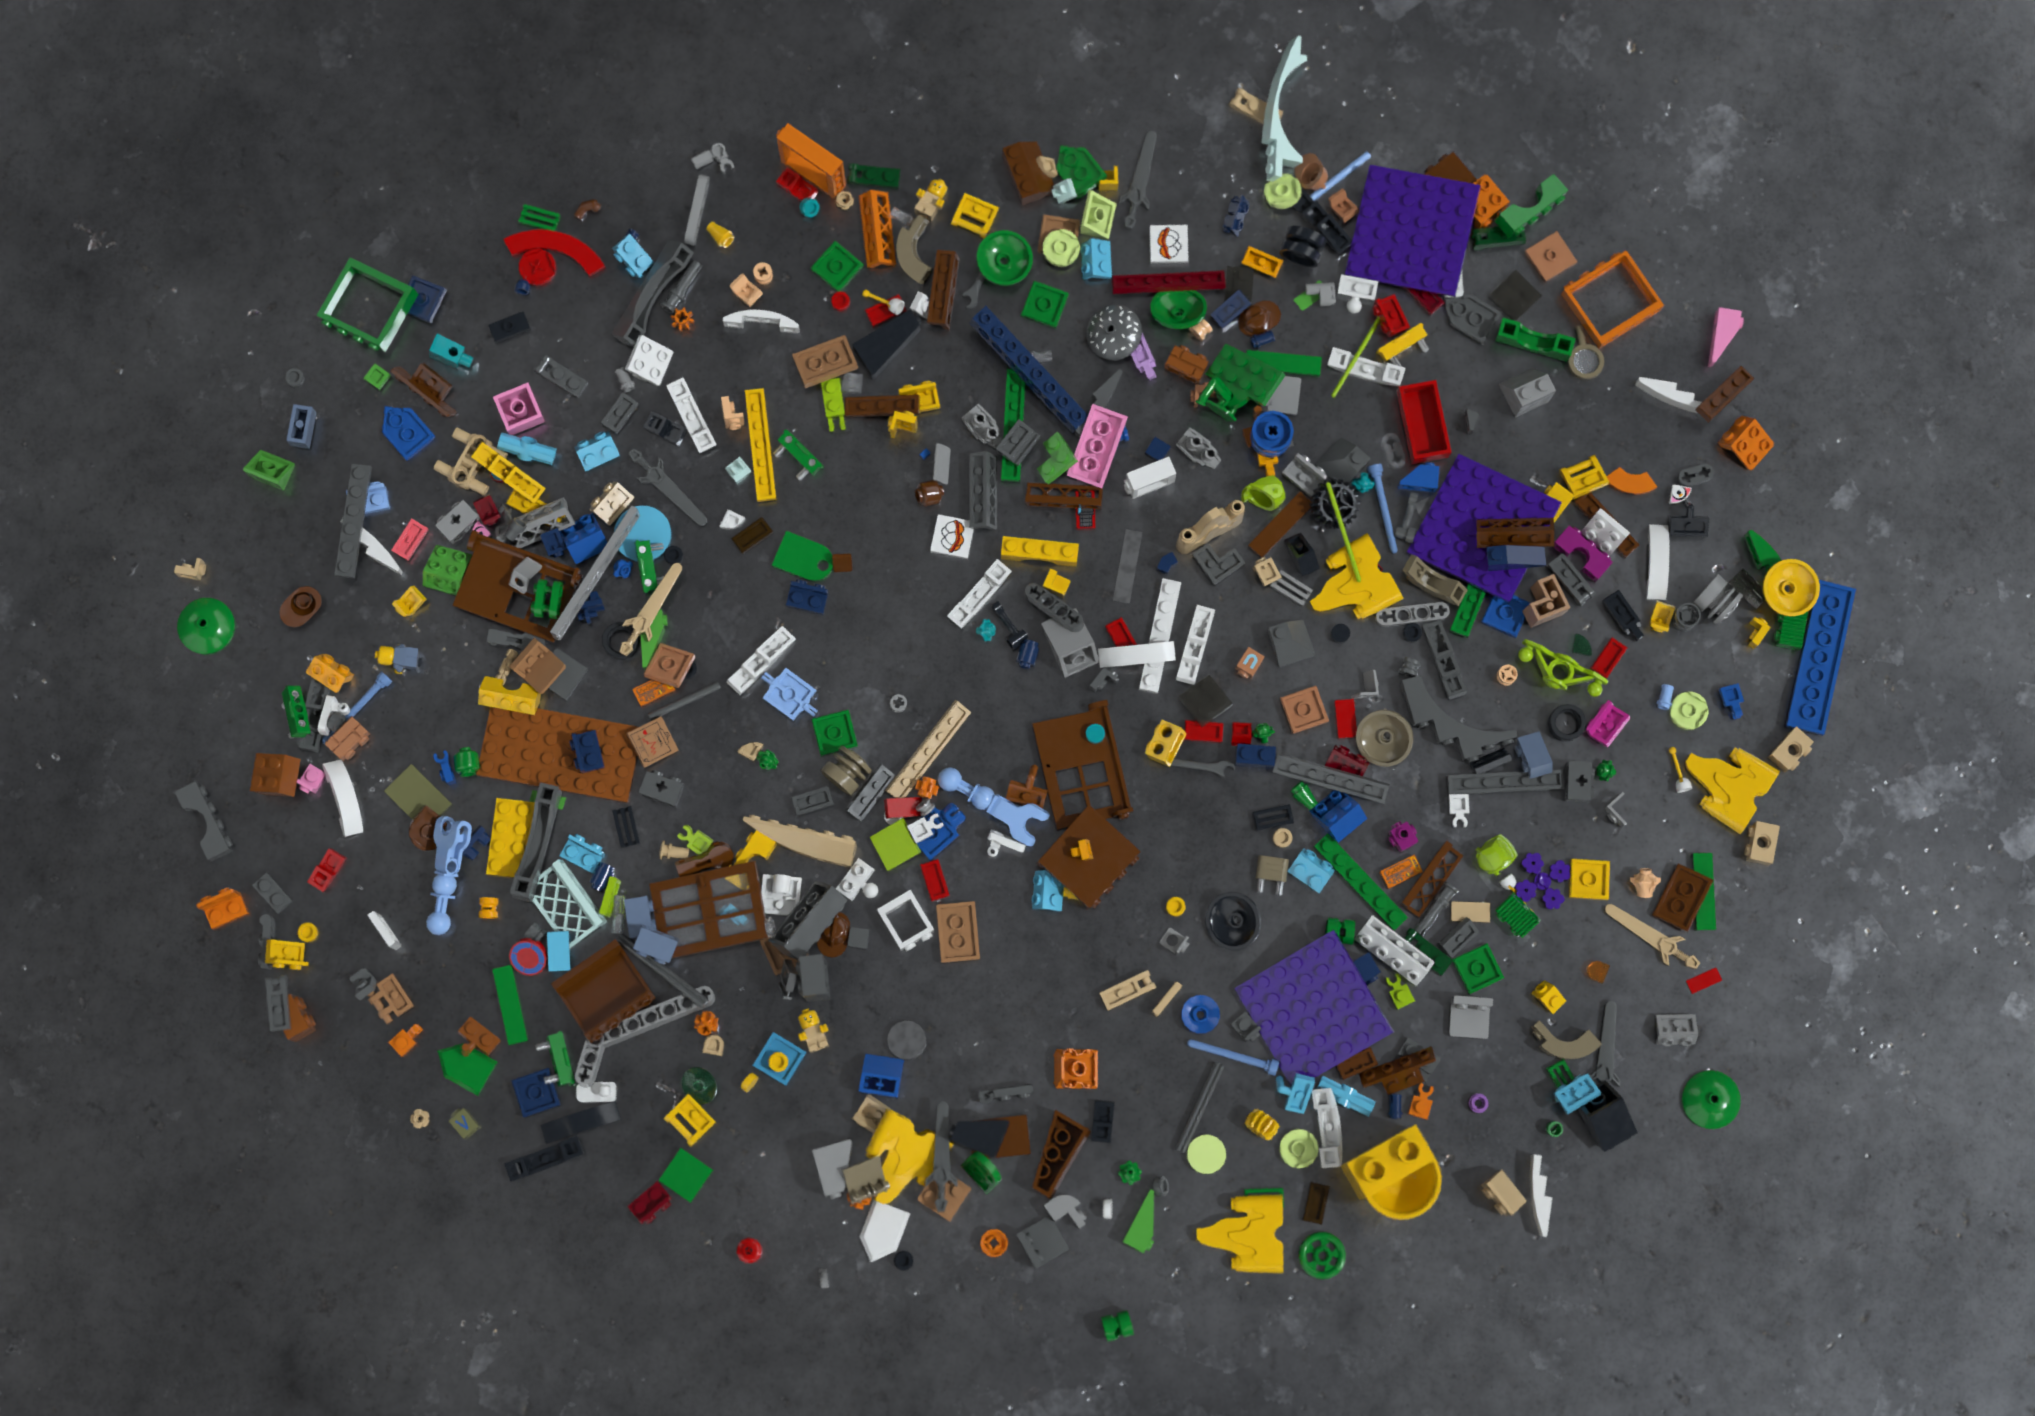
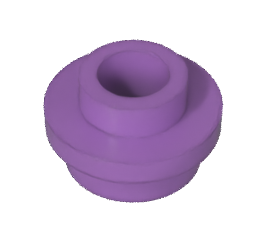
[1469,1093,1488,1113]

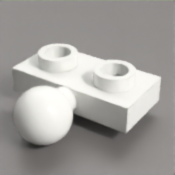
[1337,274,1378,313]
[836,858,878,901]

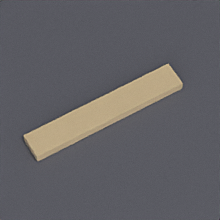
[885,700,971,798]

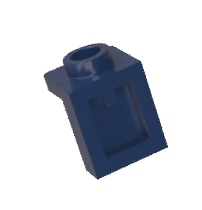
[540,528,567,558]

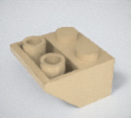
[1481,1170,1526,1216]

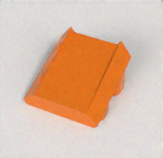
[1053,1049,1098,1089]

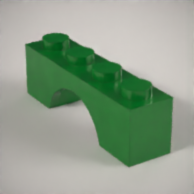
[1494,174,1568,238]
[1495,318,1576,362]

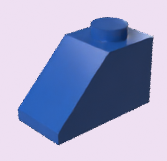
[1398,462,1440,493]

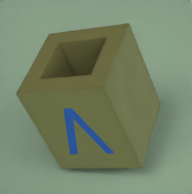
[449,1108,481,1140]

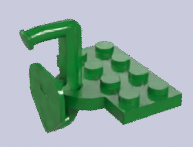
[1195,344,1286,422]

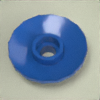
[1181,995,1220,1034]

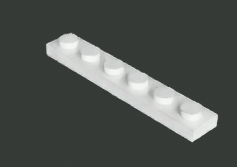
[1139,578,1181,694]

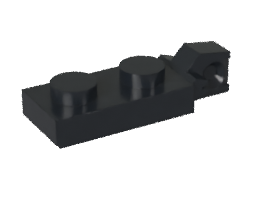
[1602,590,1644,641]

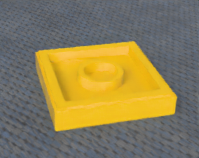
[1569,859,1610,900]

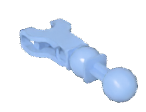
[938,767,1050,846]
[426,816,472,935]

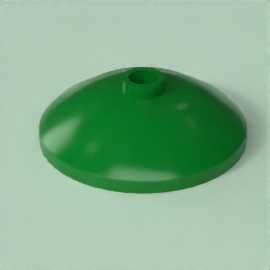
[976,230,1033,286]
[1150,290,1207,329]
[177,598,235,654]
[1682,1070,1741,1129]

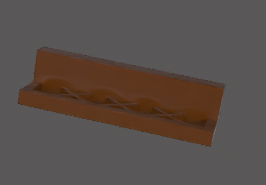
[927,250,959,330]
[1025,483,1103,510]
[1476,518,1554,548]
[1400,841,1464,918]

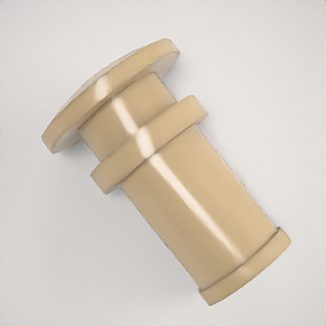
[659,840,689,860]

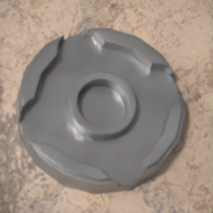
[887,1021,926,1060]

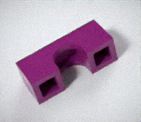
[1552,525,1613,583]

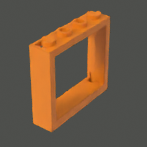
[776,123,846,200]
[1561,250,1664,349]

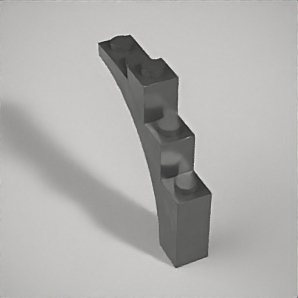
[1400,675,1518,763]

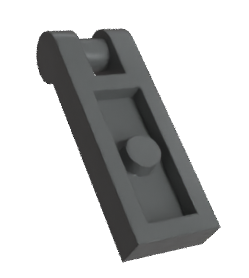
[533,354,588,398]
[1547,553,1596,607]
[258,914,275,970]
[265,974,291,1032]

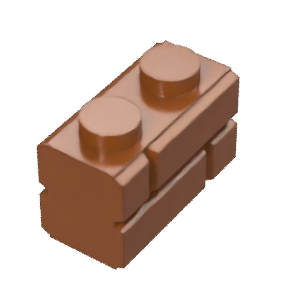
[1164,345,1209,385]

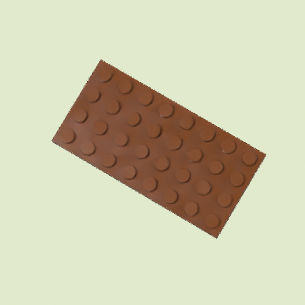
[476,707,639,803]

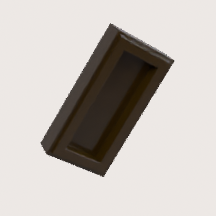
[731,517,774,554]
[1302,1182,1330,1225]

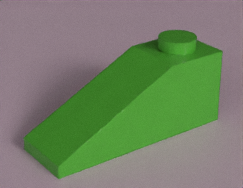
[639,609,668,671]
[1123,1189,1154,1253]

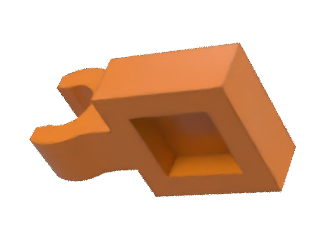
[388,1024,423,1057]

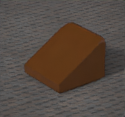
[832,553,853,572]

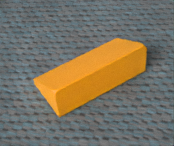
[1241,246,1283,278]

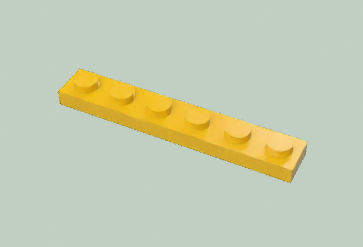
[745,388,777,502]

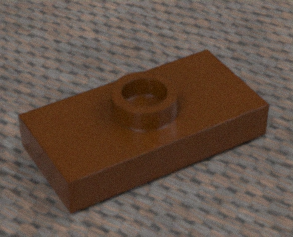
[1336,1047,1379,1080]

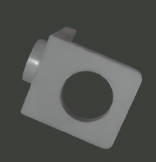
[509,557,542,594]
[1351,670,1379,699]
[1604,792,1627,828]
[1160,928,1189,955]

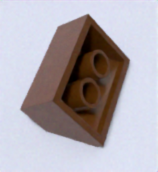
[1002,141,1054,205]

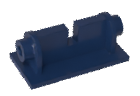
[1222,195,1249,237]

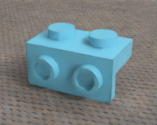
[1080,239,1112,280]
[574,431,620,471]
[1288,848,1335,893]
[1031,870,1064,911]

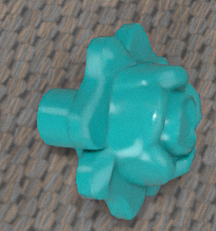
[1351,472,1375,493]
[976,619,996,641]

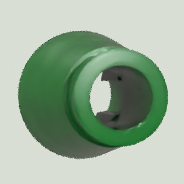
[1290,781,1318,810]

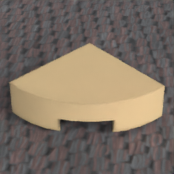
[1036,156,1057,178]
[737,742,764,762]

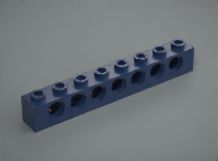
[969,306,1088,434]

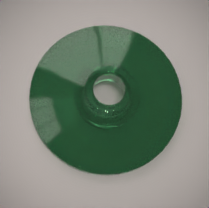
[682,1067,717,1105]

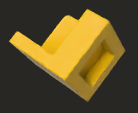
[1099,166,1118,191]
[1043,568,1070,598]

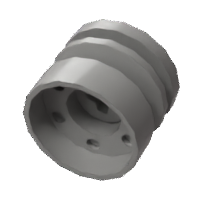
[1693,574,1743,625]

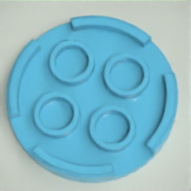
[614,506,672,562]

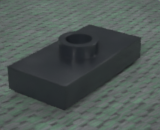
[488,311,531,343]

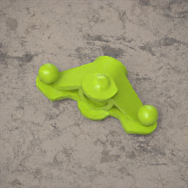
[1518,639,1608,697]

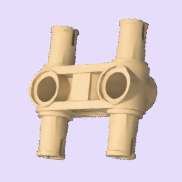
[434,427,508,496]

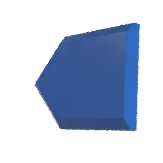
[382,406,436,461]

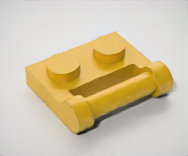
[951,193,999,238]
[1559,455,1609,499]
[664,1094,716,1147]

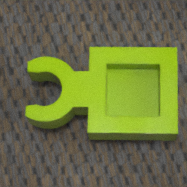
[677,825,714,855]
[1385,973,1415,1010]

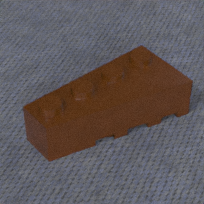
[1032,1110,1091,1200]

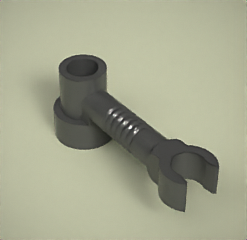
[1395,492,1418,543]
[498,503,527,541]

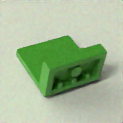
[423,545,472,595]

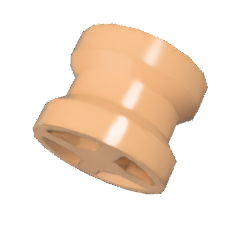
[753,262,773,285]
[1189,319,1213,341]
[1496,665,1518,686]

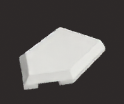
[860,1200,910,1262]

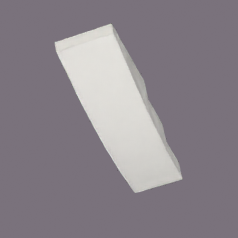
[1636,377,1702,413]
[340,518,403,575]
[1176,605,1215,685]
[727,626,796,695]
[1530,1155,1552,1237]

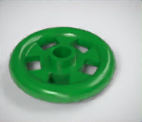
[1299,1232,1346,1279]

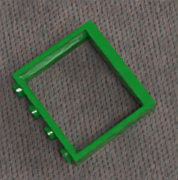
[317,258,419,352]

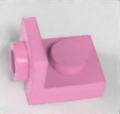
[297,764,326,794]

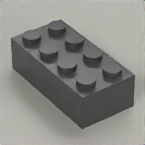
[768,880,848,961]
[796,954,831,1002]

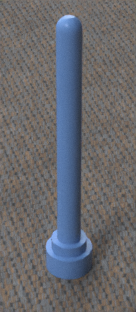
[1367,464,1398,554]
[322,671,393,744]
[1187,1039,1279,1076]

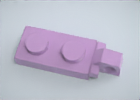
[1131,332,1157,380]

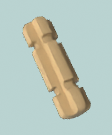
[495,649,518,685]

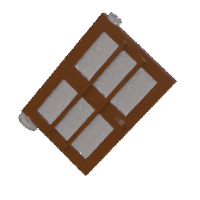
[649,861,776,959]

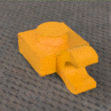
[1257,453,1278,477]

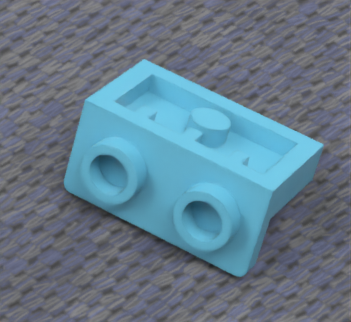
[612,234,654,278]
[559,834,605,874]
[1554,1073,1601,1115]

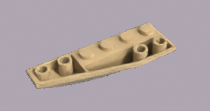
[743,815,857,868]

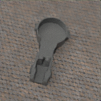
[487,629,545,651]

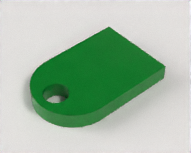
[772,531,833,582]
[961,1151,1001,1195]

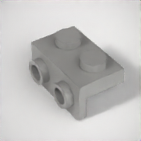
[1282,453,1327,496]

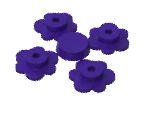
[1515,853,1571,909]

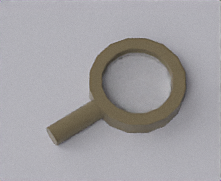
[1568,325,1604,380]

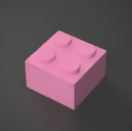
[493,383,545,435]

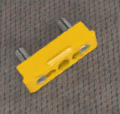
[1376,323,1429,366]

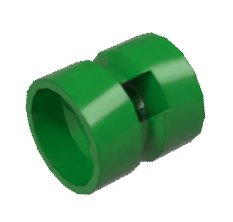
[1325,917,1355,945]
[1101,1310,1134,1342]

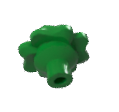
[1252,723,1275,743]
[757,750,779,770]
[1596,759,1616,782]
[1118,1161,1142,1185]

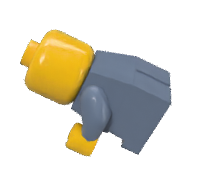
[375,644,418,674]

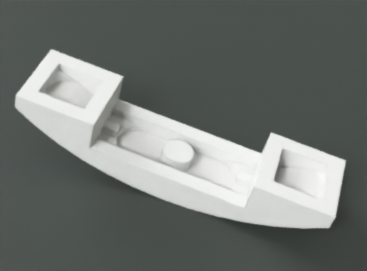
[723,310,800,333]
[1327,347,1406,386]
[666,378,716,453]
[1646,524,1669,601]
[947,559,1012,629]
[1098,641,1176,668]
[322,760,363,837]
[1312,1088,1342,1168]

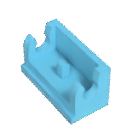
[547,931,570,971]

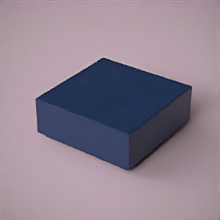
[1145,437,1171,461]

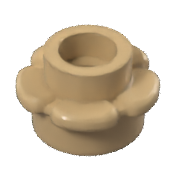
[835,191,854,210]
[410,1109,429,1128]

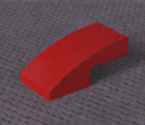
[776,167,819,202]
[307,848,347,892]

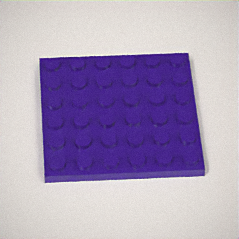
[1345,165,1481,297]
[1407,454,1562,603]
[1234,930,1394,1086]

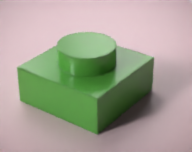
[364,364,391,391]

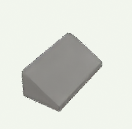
[933,443,950,485]

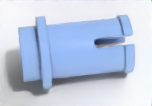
[1657,684,1674,710]

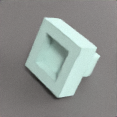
[1052,179,1077,204]
[725,457,752,484]

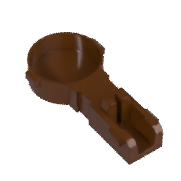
[675,841,734,877]

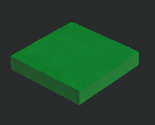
[811,241,864,292]
[1021,281,1069,329]
[812,709,858,757]
[1452,943,1504,995]
[658,1148,713,1203]

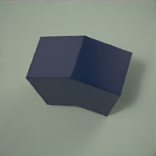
[1157,552,1178,575]

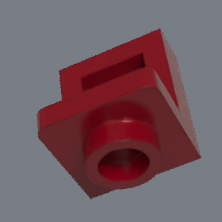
[473,494,501,526]

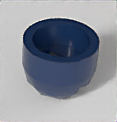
[514,279,530,295]

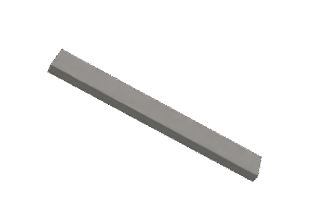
[550,505,640,641]

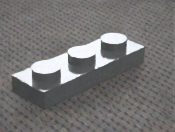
[845,764,896,822]

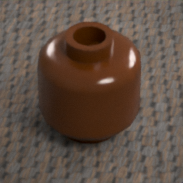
[915,480,944,507]

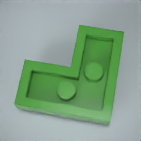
[1037,431,1078,484]

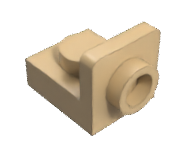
[1252,557,1282,587]
[174,558,206,581]

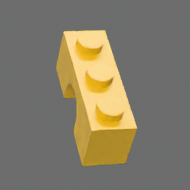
[478,676,541,715]
[725,830,777,891]

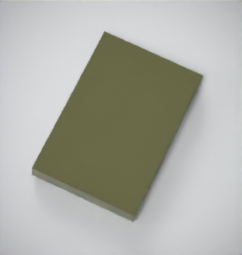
[384,764,453,820]

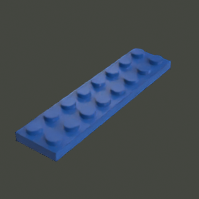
[1785,580,1856,736]

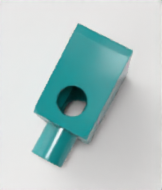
[429,334,474,369]

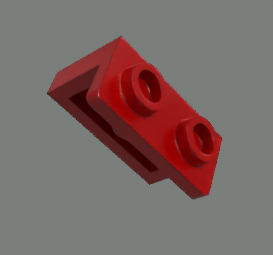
[1373,294,1410,338]

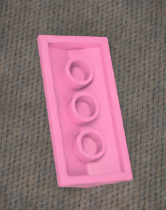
[1067,404,1128,488]

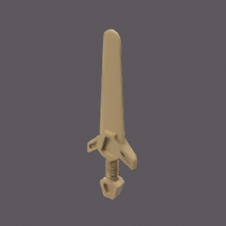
[620,563,682,656]
[1605,904,1700,969]

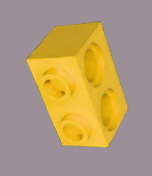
[1145,720,1187,767]

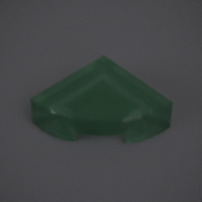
[1572,633,1592,657]

